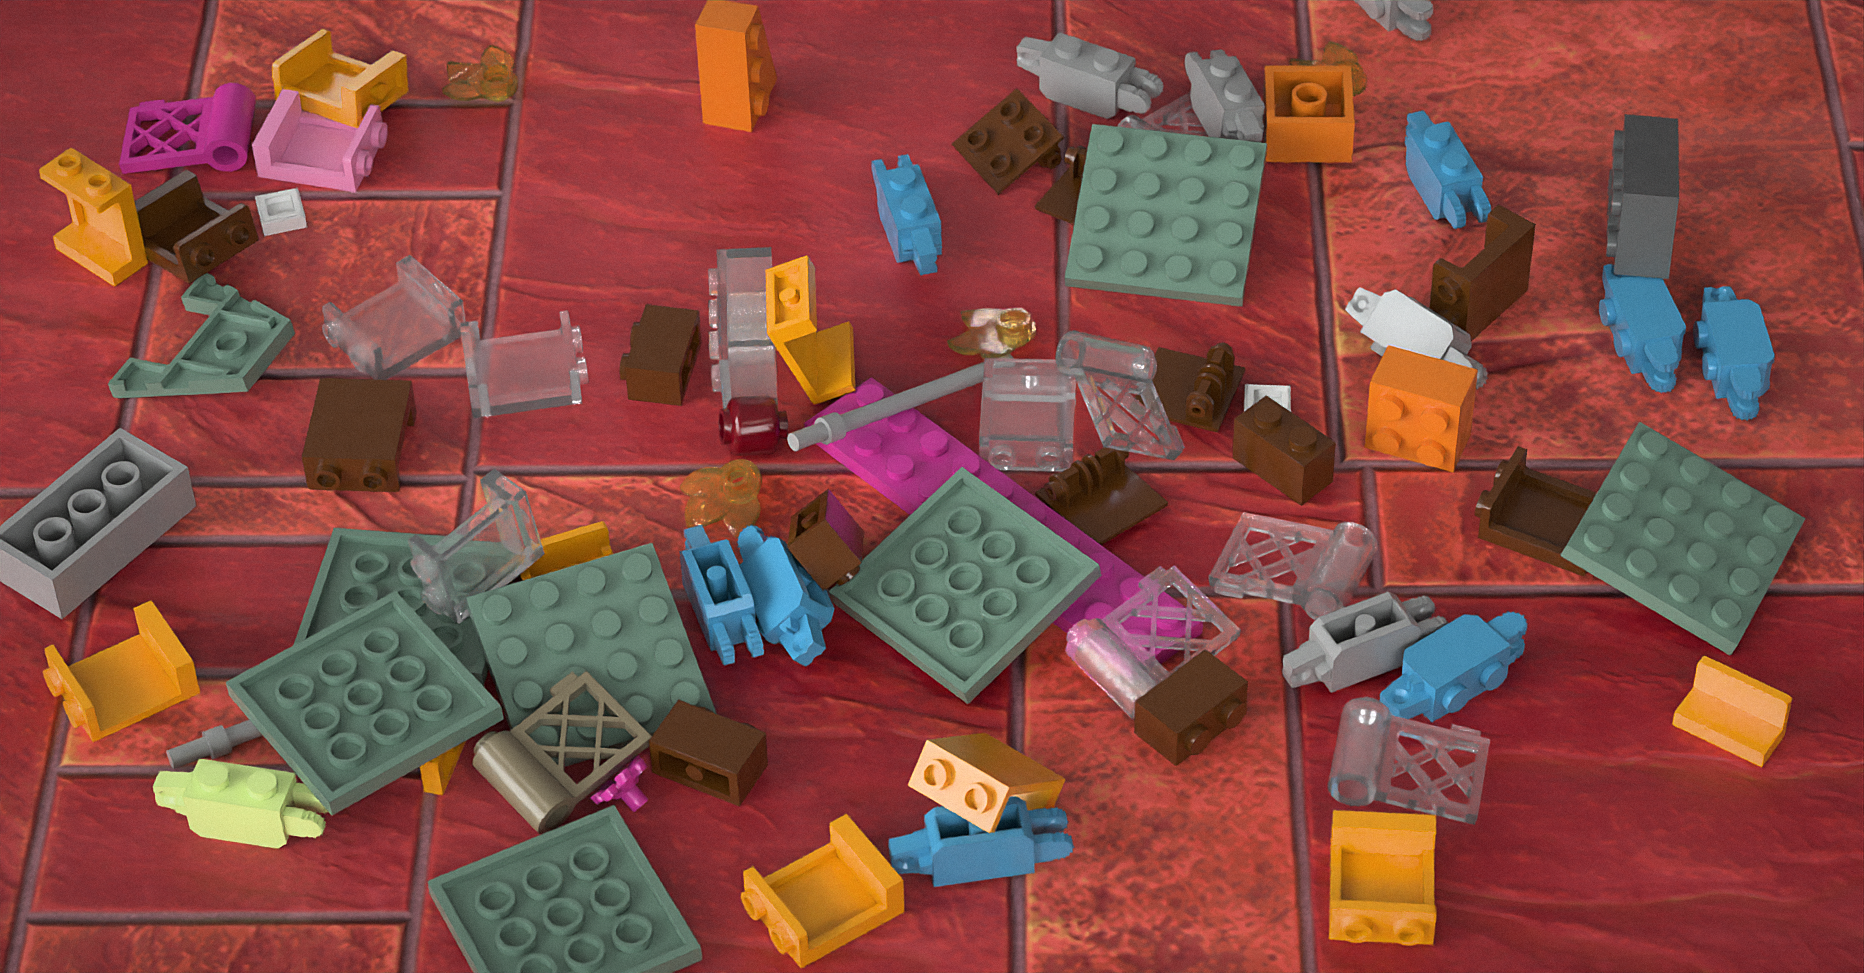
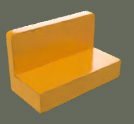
[1672,656,1792,767]

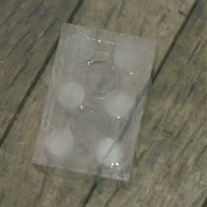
[708,247,778,409]

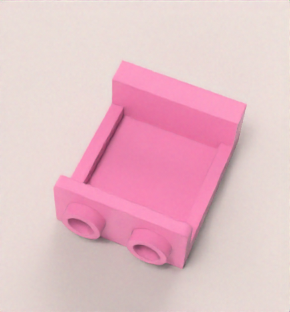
[252,89,388,193]

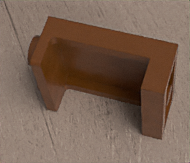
[135,169,259,284]
[1429,205,1536,341]
[302,378,417,492]
[1475,446,1597,576]

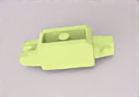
[153,758,328,849]

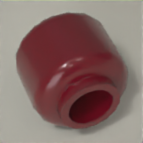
[718,396,788,456]

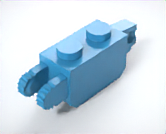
[1404,110,1492,229]
[871,154,942,275]
[1599,264,1686,393]
[1693,286,1775,421]
[737,524,835,666]
[680,525,764,665]
[1379,611,1528,724]
[888,796,1074,887]

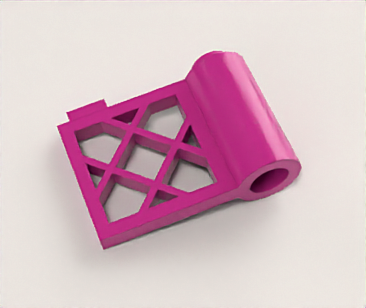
[119,83,256,174]

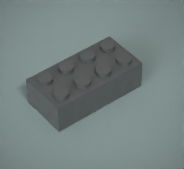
[1606,114,1679,279]

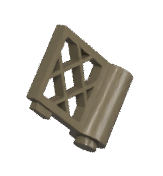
[472,671,652,835]

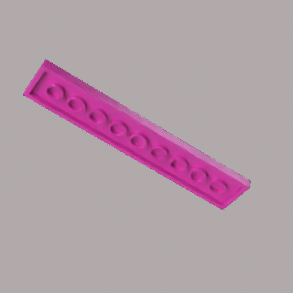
[804,377,1203,684]

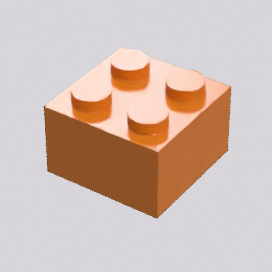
[1263,66,1355,163]
[1365,345,1478,473]

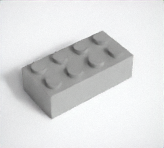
[0,428,196,619]

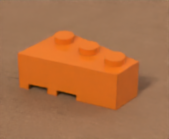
[695,0,777,132]

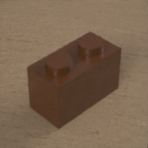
[619,304,702,406]
[1232,395,1336,506]
[787,489,864,591]
[1134,649,1248,766]
[649,700,768,807]

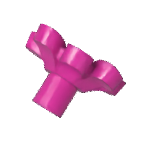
[590,755,648,812]

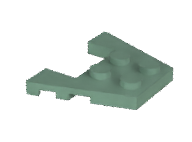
[108,273,295,398]

